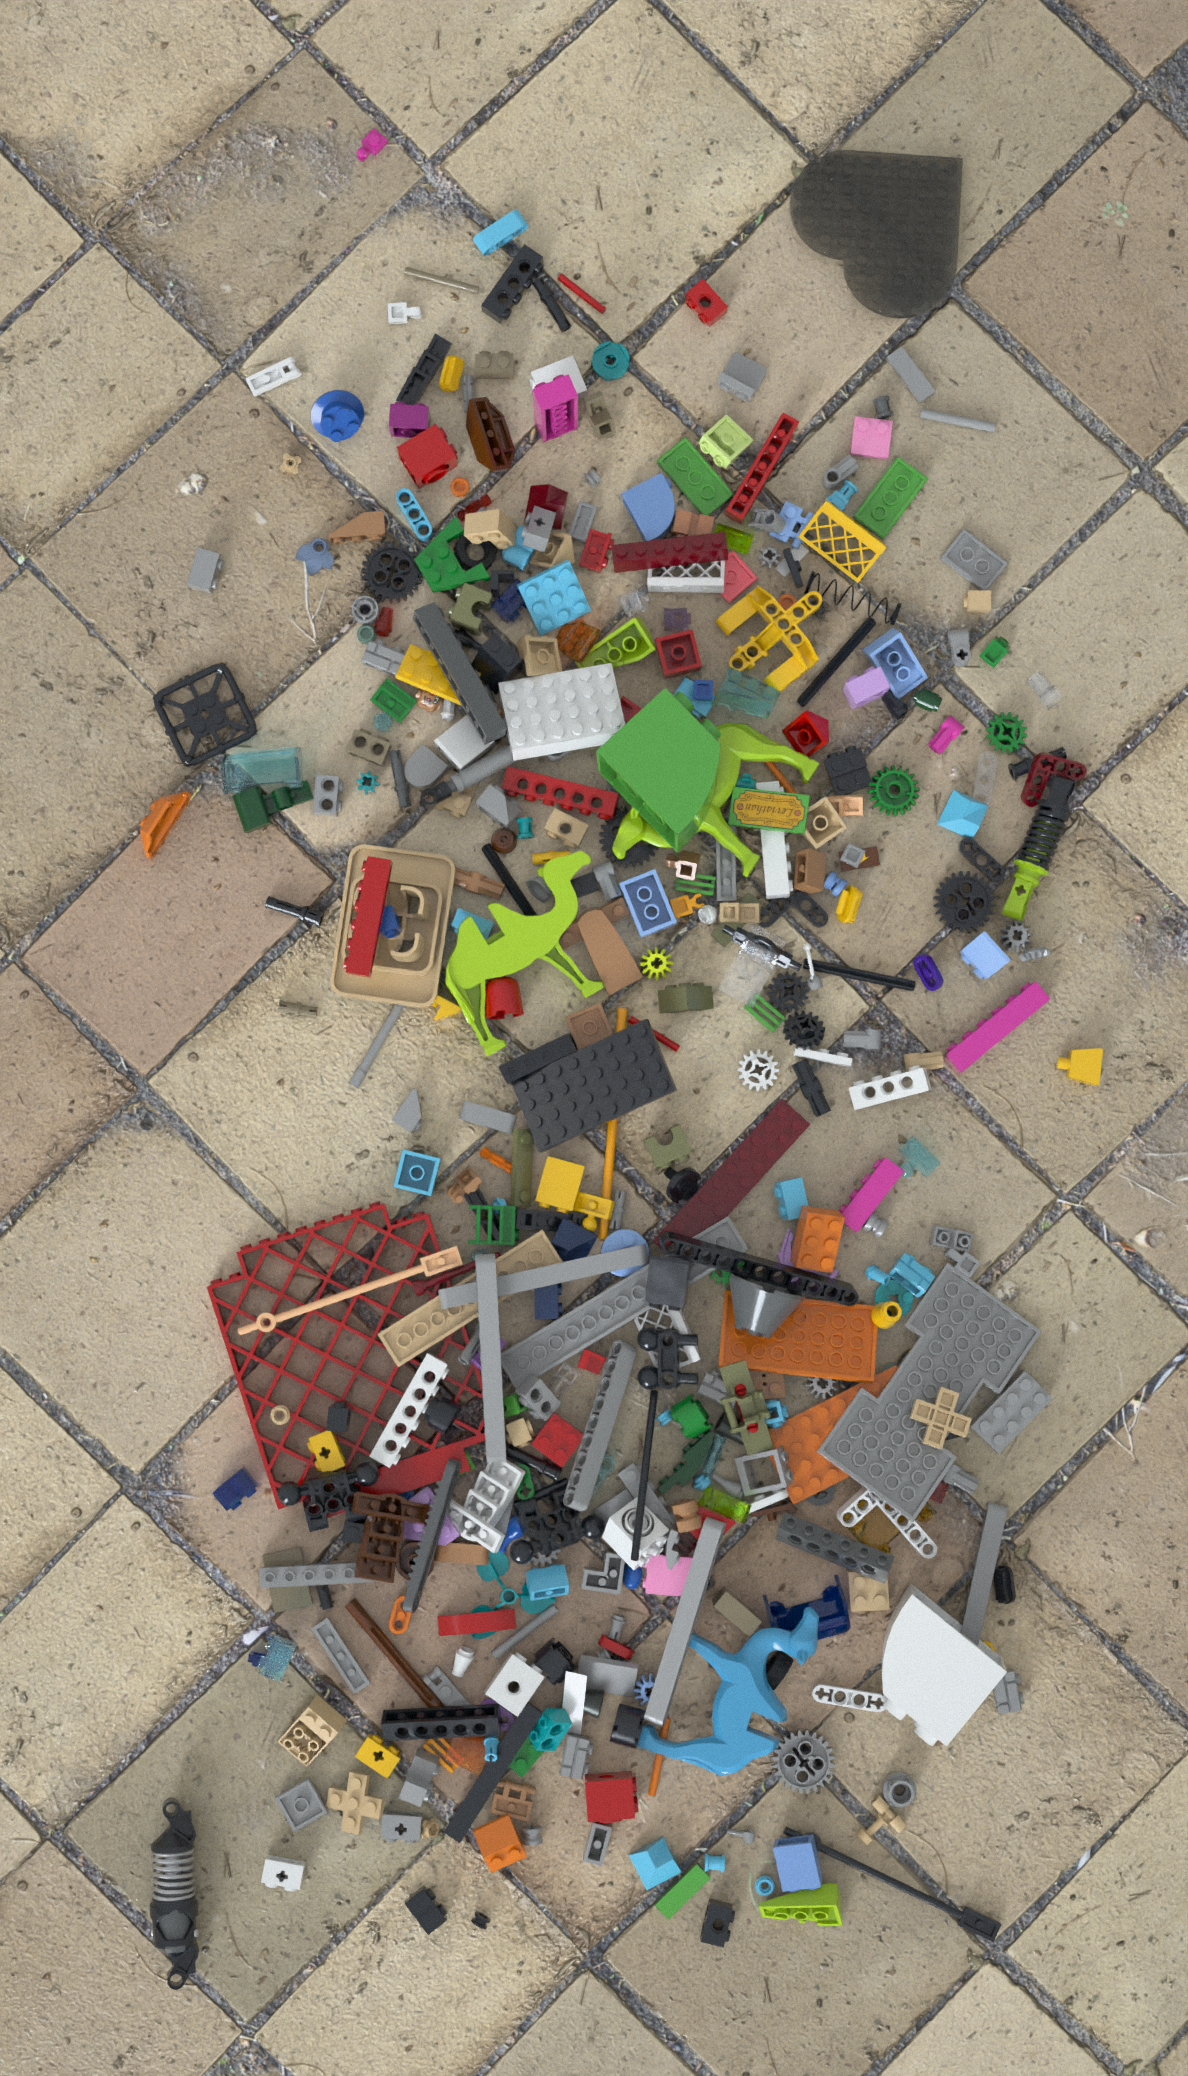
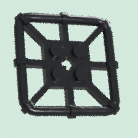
[152,662,258,767]

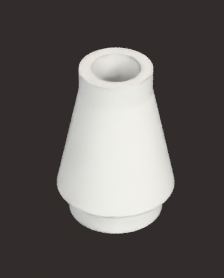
[452,1646,474,1677]

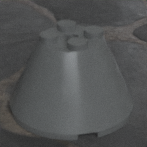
[729,1273,805,1338]

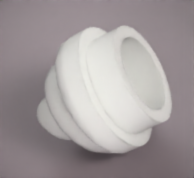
[698,905,718,924]

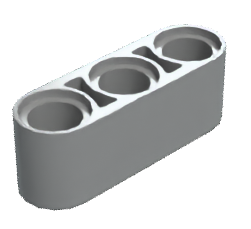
[458,1100,517,1134]

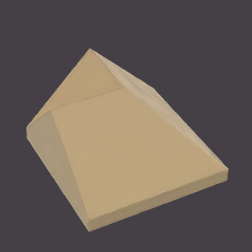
[528,531,575,569]

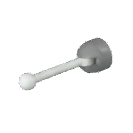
[803,943,823,990]

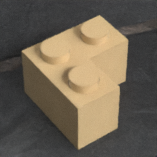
[464,509,517,549]

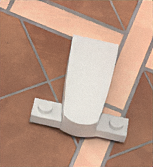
[447,1459,525,1553]

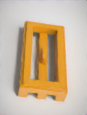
[423,1738,465,1773]

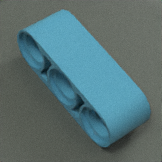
[473,209,529,256]
[396,488,433,542]

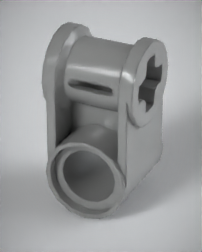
[747,507,786,533]
[948,628,971,667]

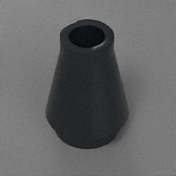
[881,691,909,720]

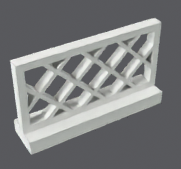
[647,560,725,593]
[634,1305,702,1369]

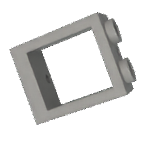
[734,1446,794,1496]

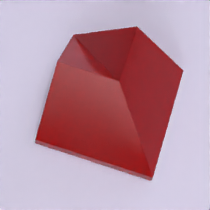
[782,710,829,758]

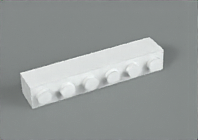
[756,781,793,899]

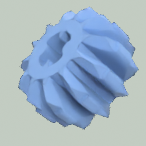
[634,1673,656,1706]

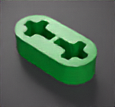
[516,1464,535,1500]

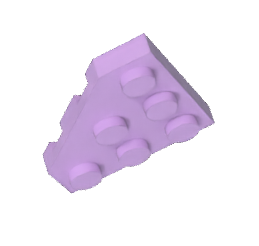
[403,1486,460,1546]

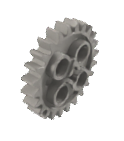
[772,1729,835,1794]

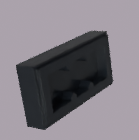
[783,548,804,588]
[570,872,599,899]

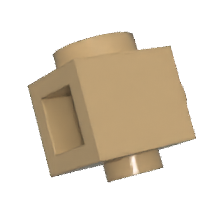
[505,1416,536,1448]

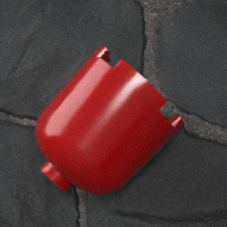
[485,976,524,1020]

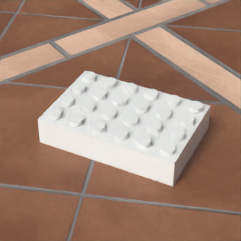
[498,663,625,761]

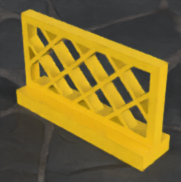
[798,499,887,583]

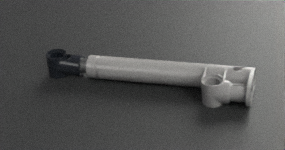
[420,744,569,809]

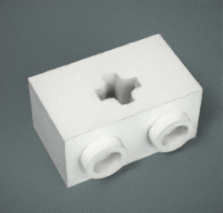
[261,1855,306,1891]

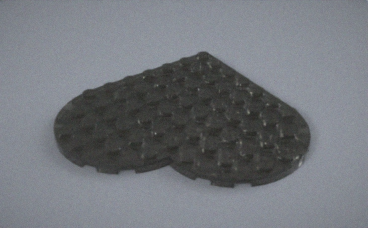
[790,150,963,318]

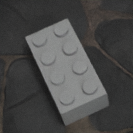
[970,1370,1053,1454]

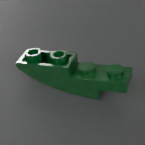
[658,1429,713,1495]

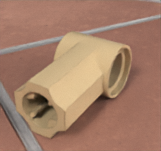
[904,1051,943,1072]

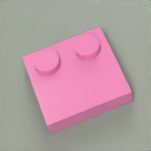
[850,416,893,460]

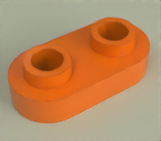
[389,1595,412,1634]

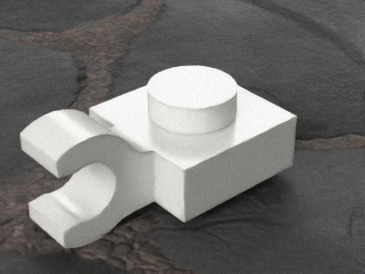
[388,302,422,324]

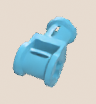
[827,480,858,511]

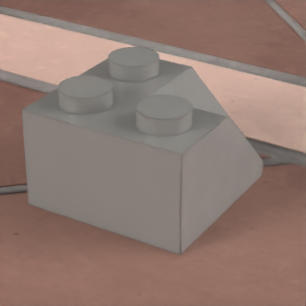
[476,784,521,829]

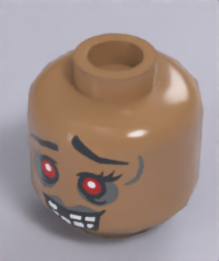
[415,688,444,713]

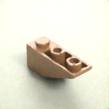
[328,511,387,545]

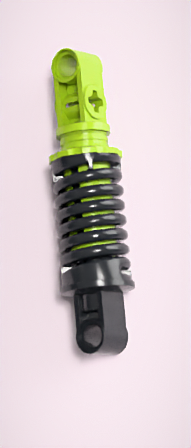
[1002,775,1075,921]

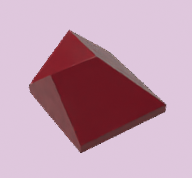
[524,484,568,530]

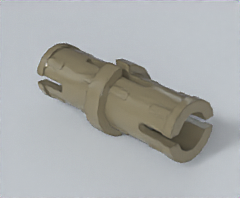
[278,1000,318,1019]

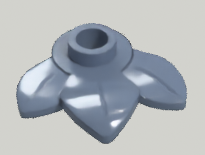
[295,538,334,575]

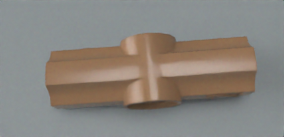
[454,867,505,900]

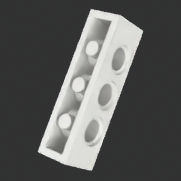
[849,1065,931,1110]

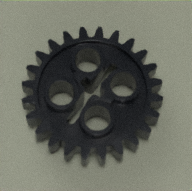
[361,541,423,604]
[599,806,659,869]
[933,871,996,933]

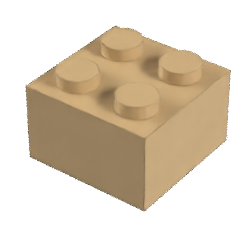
[846,1569,890,1612]

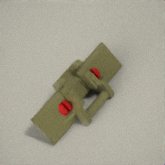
[719,1360,774,1456]

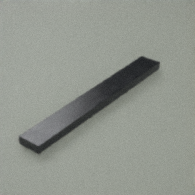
[444,1702,543,1843]

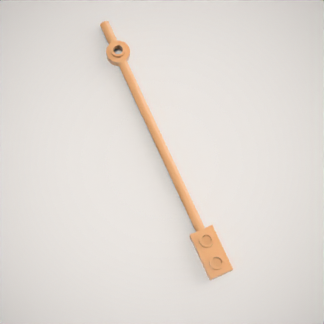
[238,1246,463,1335]

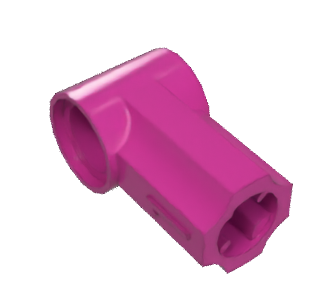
[927,715,965,755]

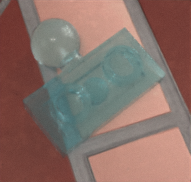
[898,1136,940,1178]

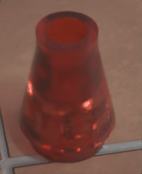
[373,607,393,637]

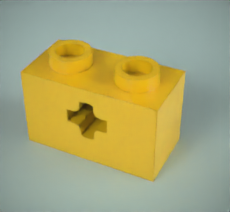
[307,1431,347,1473]
[355,1733,401,1778]

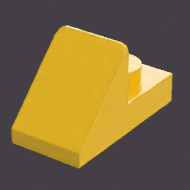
[431,995,462,1021]

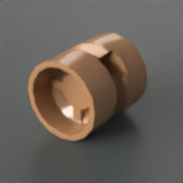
[671,1499,703,1533]

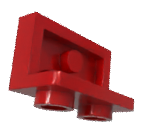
[579,529,614,573]

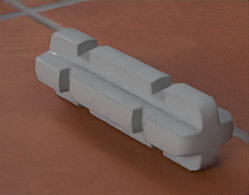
[463,375,474,413]

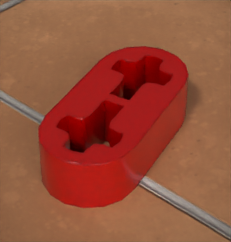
[598,1634,635,1660]

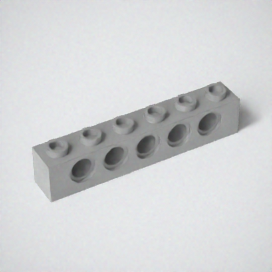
[259,1561,378,1588]

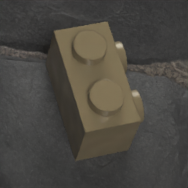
[475,351,514,379]

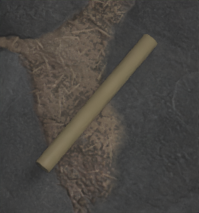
[404,267,479,294]

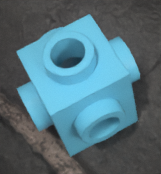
[764,1399,789,1429]

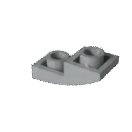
[929,1226,974,1252]
[666,1523,681,1570]

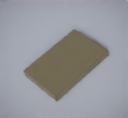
[262,1546,313,1613]

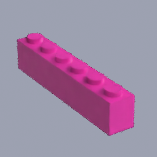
[945,981,1050,1073]

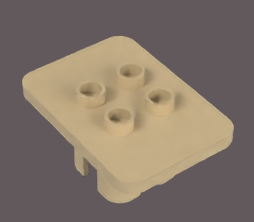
[330,844,456,1008]

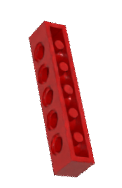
[725,412,799,525]
[502,766,620,820]

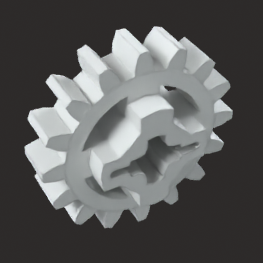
[737,1049,779,1091]

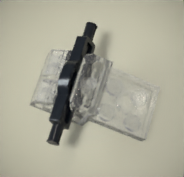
[718,923,802,1008]

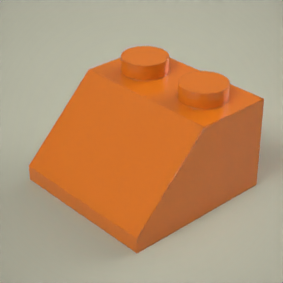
[473,1814,527,1873]

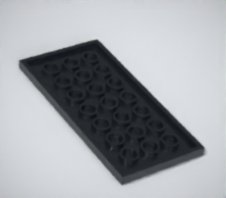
[512,1019,678,1153]

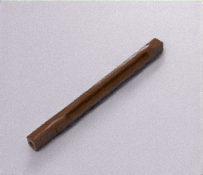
[345,1598,445,1707]

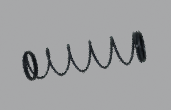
[804,571,902,626]

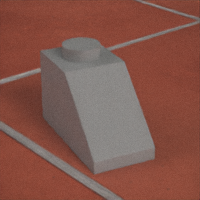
[392,1088,423,1133]

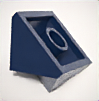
[551,1217,598,1262]

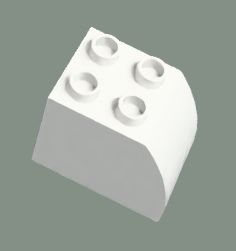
[882,1584,1007,1746]

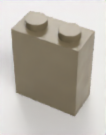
[712,1586,762,1637]

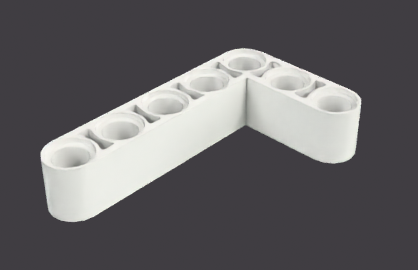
[836,1486,937,1559]

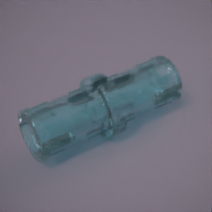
[702,1434,727,1475]

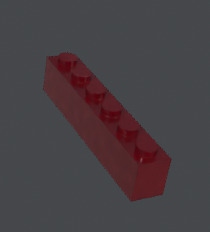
[611,532,728,573]

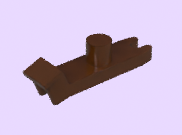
[750,1500,798,1521]

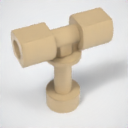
[857,1794,907,1846]

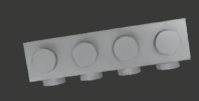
[618,1462,678,1529]

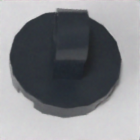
[663,1166,701,1203]

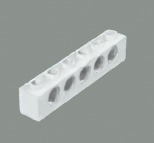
[369,1352,449,1468]

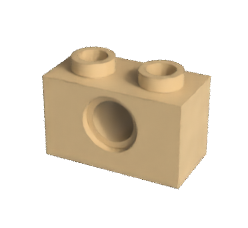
[544,808,589,848]

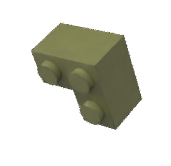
[658,982,714,1013]

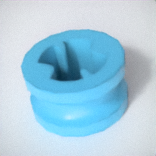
[656,1408,673,1427]

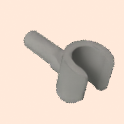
[727,1829,755,1843]

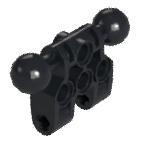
[277,1462,379,1532]
[510,1485,605,1564]

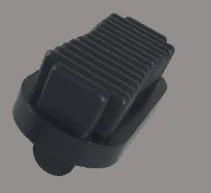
[993,1565,1016,1604]

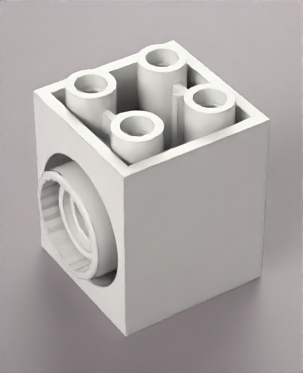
[602,1497,669,1570]
[484,1652,545,1717]

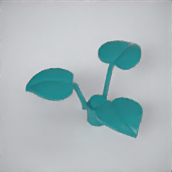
[471,1550,556,1639]

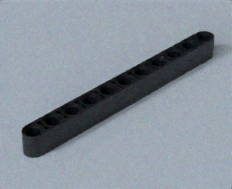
[659,1231,859,1306]

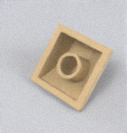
[802,796,847,850]

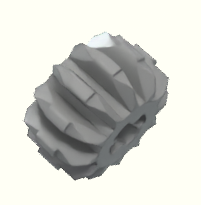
[1000,920,1033,953]
[805,1376,838,1399]

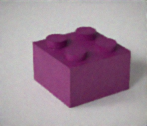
[389,401,431,438]

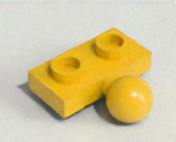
[574,1192,615,1232]

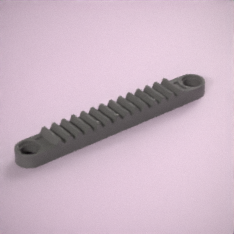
[403,1458,461,1613]

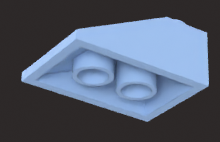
[862,628,928,699]
[960,931,1010,980]

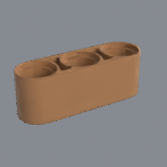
[435,1541,489,1565]

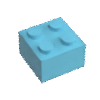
[393,1149,441,1196]

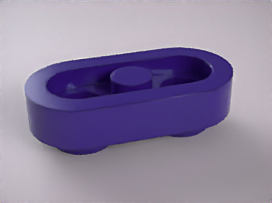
[914,954,943,991]

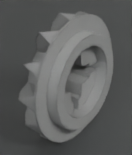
[1019,947,1051,961]

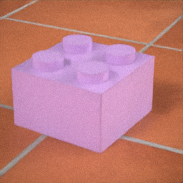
[842,666,890,711]

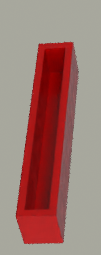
[343,856,393,978]

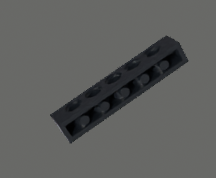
[381,1704,502,1741]

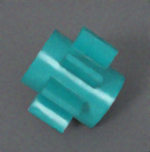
[356,770,380,795]
[736,773,756,789]

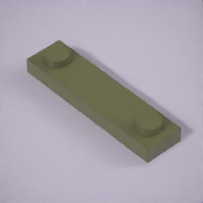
[510,1129,533,1206]

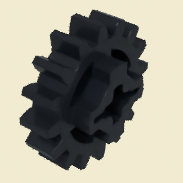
[767,971,809,1013]
[783,1011,825,1050]

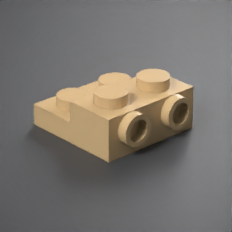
[517,635,562,676]
[429,769,480,819]

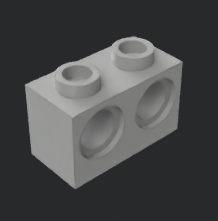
[313,774,343,817]
[515,1375,561,1421]

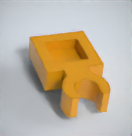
[668,894,705,919]

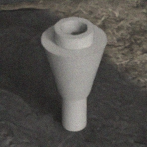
[711,1473,744,1501]

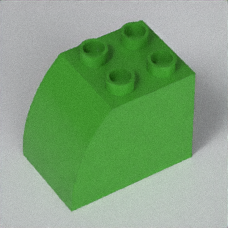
[596,688,722,853]

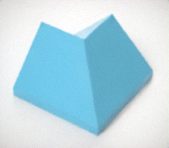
[937,789,988,839]
[629,1836,681,1890]

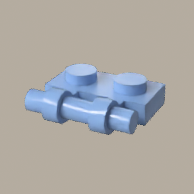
[769,501,814,549]

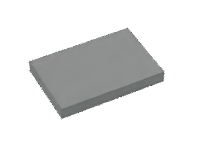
[940,529,1009,590]
[577,1655,638,1697]

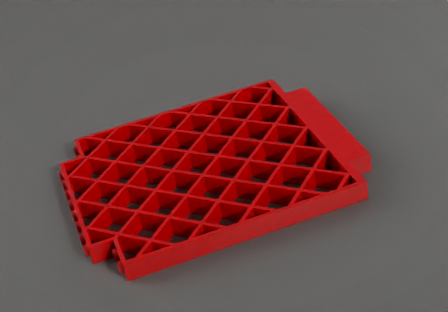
[207,1201,485,1518]

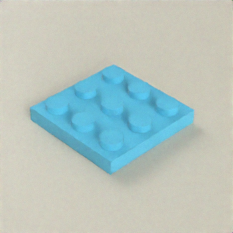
[517,559,591,636]

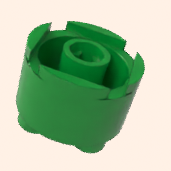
[670,1393,713,1439]

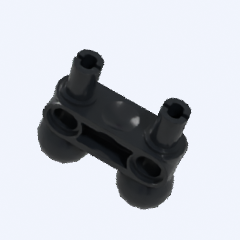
[637,1327,698,1390]

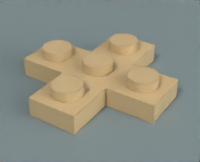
[909,1387,972,1450]
[326,1771,385,1835]

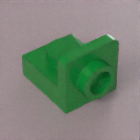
[979,636,1011,668]

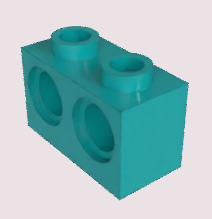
[529,1708,572,1751]

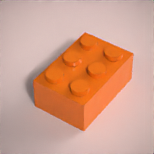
[790,1206,845,1273]

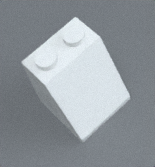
[434,715,495,772]

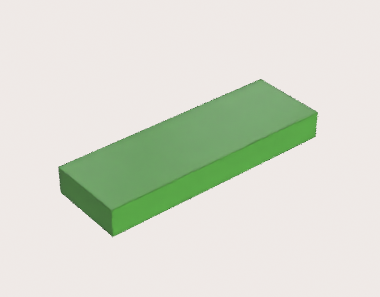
[655,1863,710,1920]

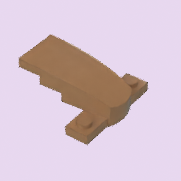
[559,896,643,995]

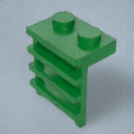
[468,1205,519,1245]

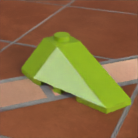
[574,617,656,668]
[759,1883,843,1926]

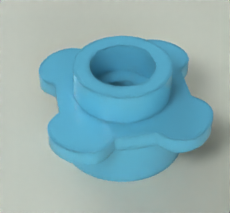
[492,1197,507,1217]
[692,1473,711,1491]

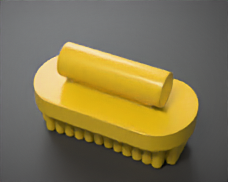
[439,355,465,392]
[835,886,863,923]

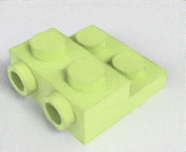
[698,414,754,469]

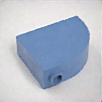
[621,473,675,541]

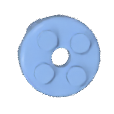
[601,1229,649,1277]

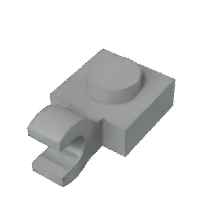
[944,1248,981,1278]

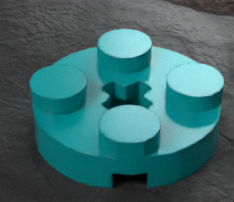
[592,341,629,381]
[874,1280,914,1317]

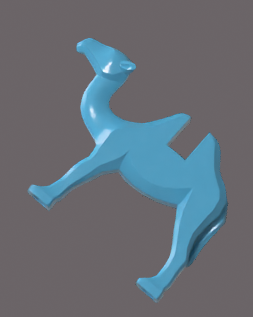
[637,1607,819,1776]

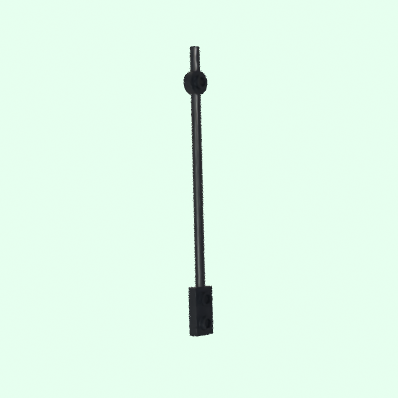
[783,1826,1002,1942]

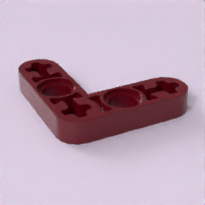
[1021,752,1087,807]

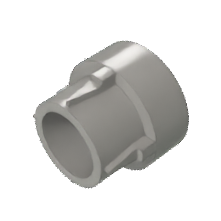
[882,1771,916,1807]

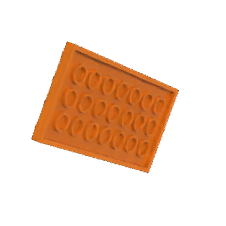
[718,1290,877,1383]
[768,1365,898,1505]

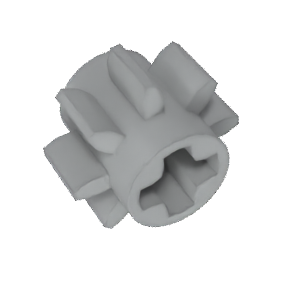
[757,544,781,570]

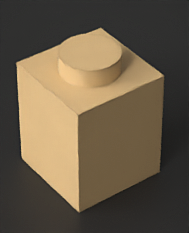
[962,590,991,613]

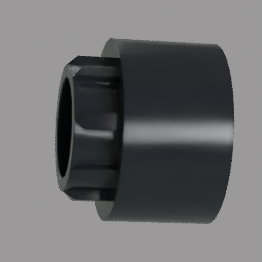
[423,1396,462,1435]

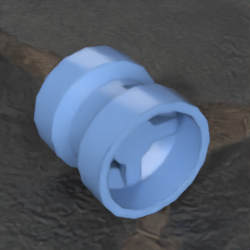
[824,871,848,897]

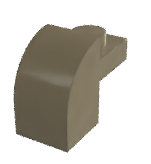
[583,391,616,440]

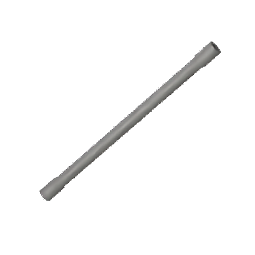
[349,919,453,1088]

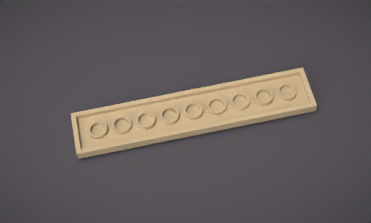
[377,1230,563,1367]

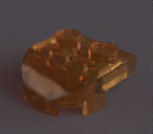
[556,619,602,664]
[444,1736,486,1776]

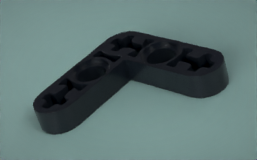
[757,883,829,928]

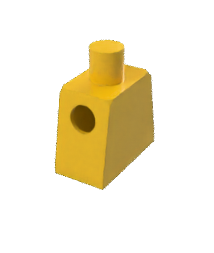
[1056,1048,1103,1086]

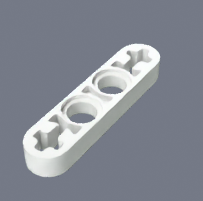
[812,1683,886,1712]

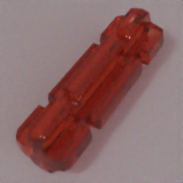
[457,494,492,522]

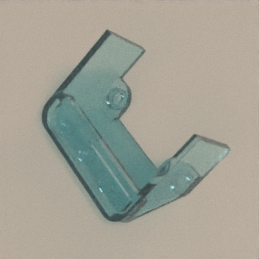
[221,747,304,794]

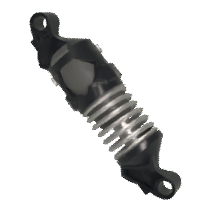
[150,1797,199,1990]

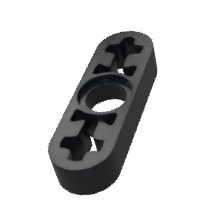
[958,838,1005,882]

